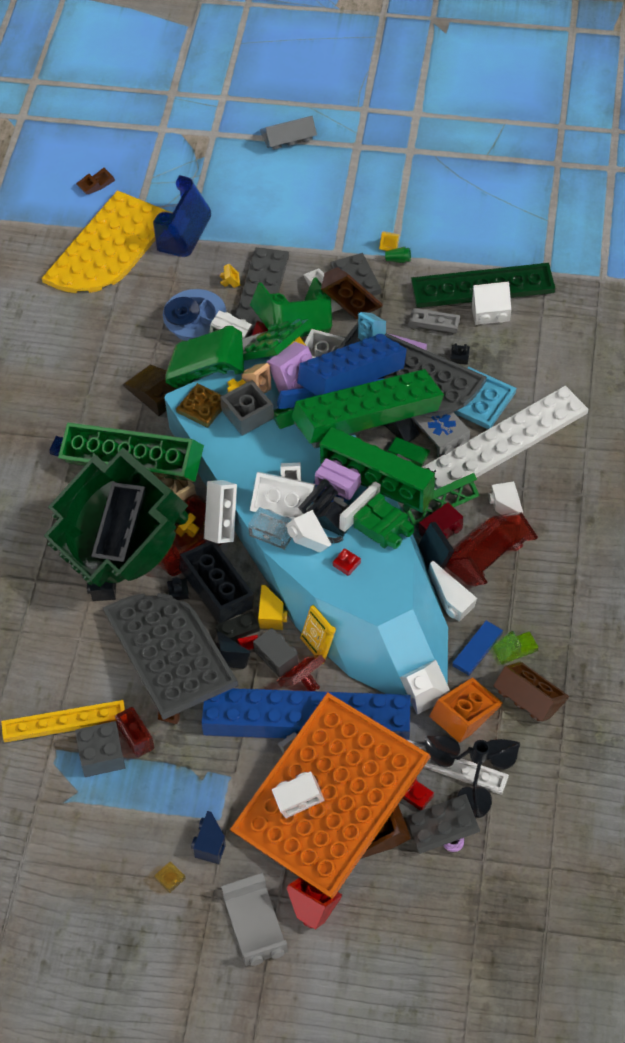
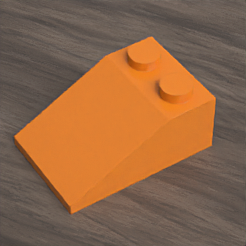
[429,677,503,743]

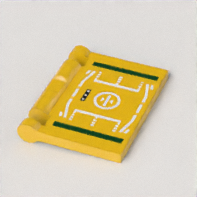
[300,605,336,664]

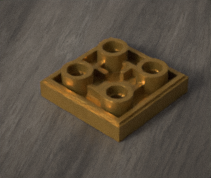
[176,383,223,428]

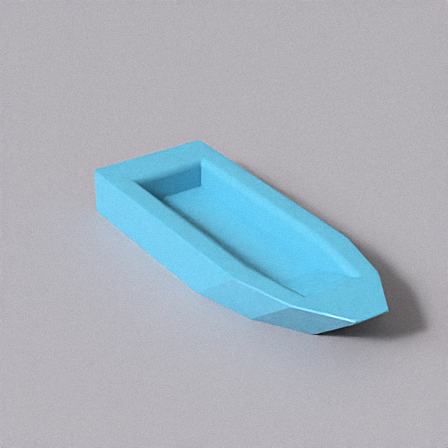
[165,356,448,707]

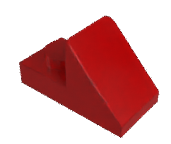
[402,777,434,811]

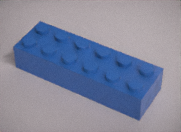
[297,334,407,396]

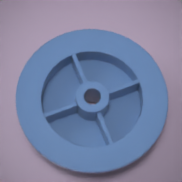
[163,289,226,341]

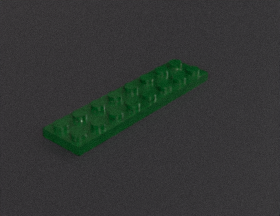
[411,263,556,308]

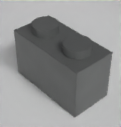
[253,628,298,678]

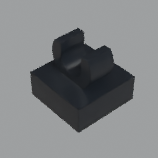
[450,343,470,365]
[167,577,190,600]

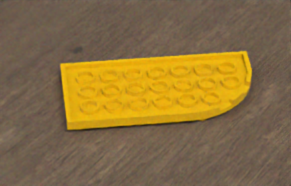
[42,190,174,293]

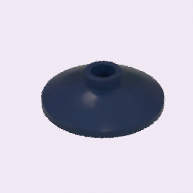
[164,297,200,326]

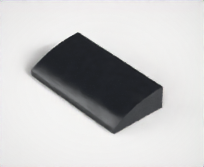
[91,482,147,563]

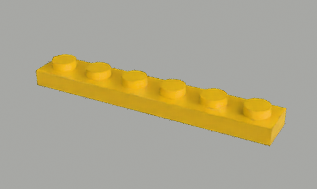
[1,700,127,743]

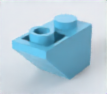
[358,312,386,341]

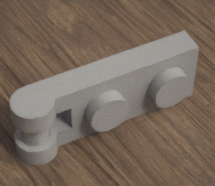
[408,308,460,333]

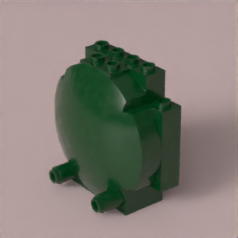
[44,448,188,587]

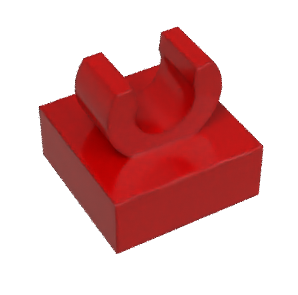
[333,549,361,576]

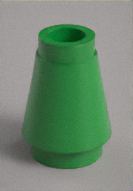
[385,246,411,264]

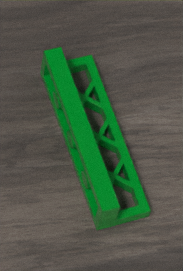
[403,473,480,526]

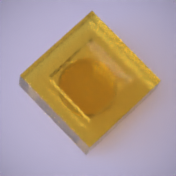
[154,861,186,893]

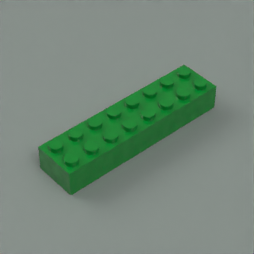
[292,369,444,444]
[58,422,204,482]

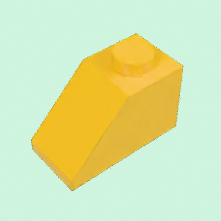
[258,585,288,630]

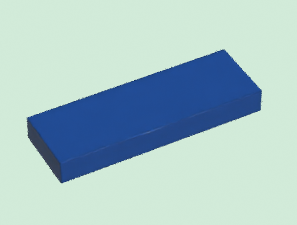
[452,620,503,676]

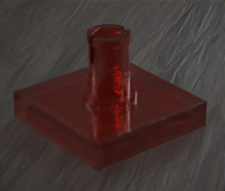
[277,655,326,691]

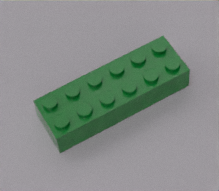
[320,427,435,513]

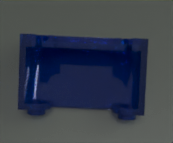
[153,175,211,257]

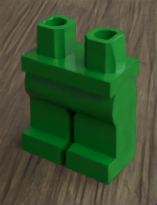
[353,493,414,549]

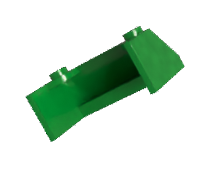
[250,277,333,337]

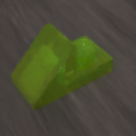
[493,631,539,665]

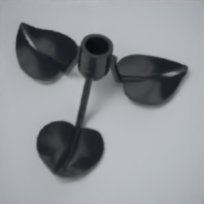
[425,736,520,818]

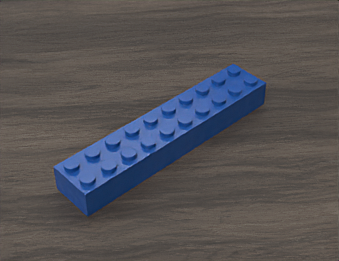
[202,688,411,740]

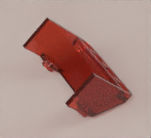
[446,512,538,586]

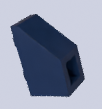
[191,811,226,864]

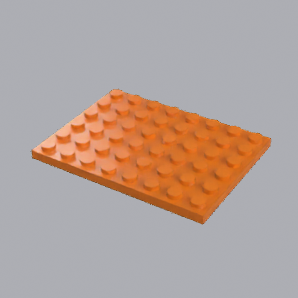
[230,692,431,899]

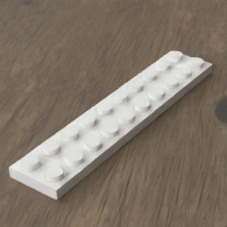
[422,385,588,499]

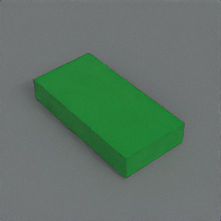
[388,437,430,467]

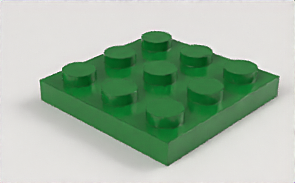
[243,319,312,361]

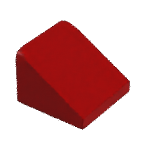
[237,635,258,650]

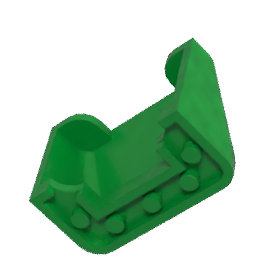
[165,325,244,389]

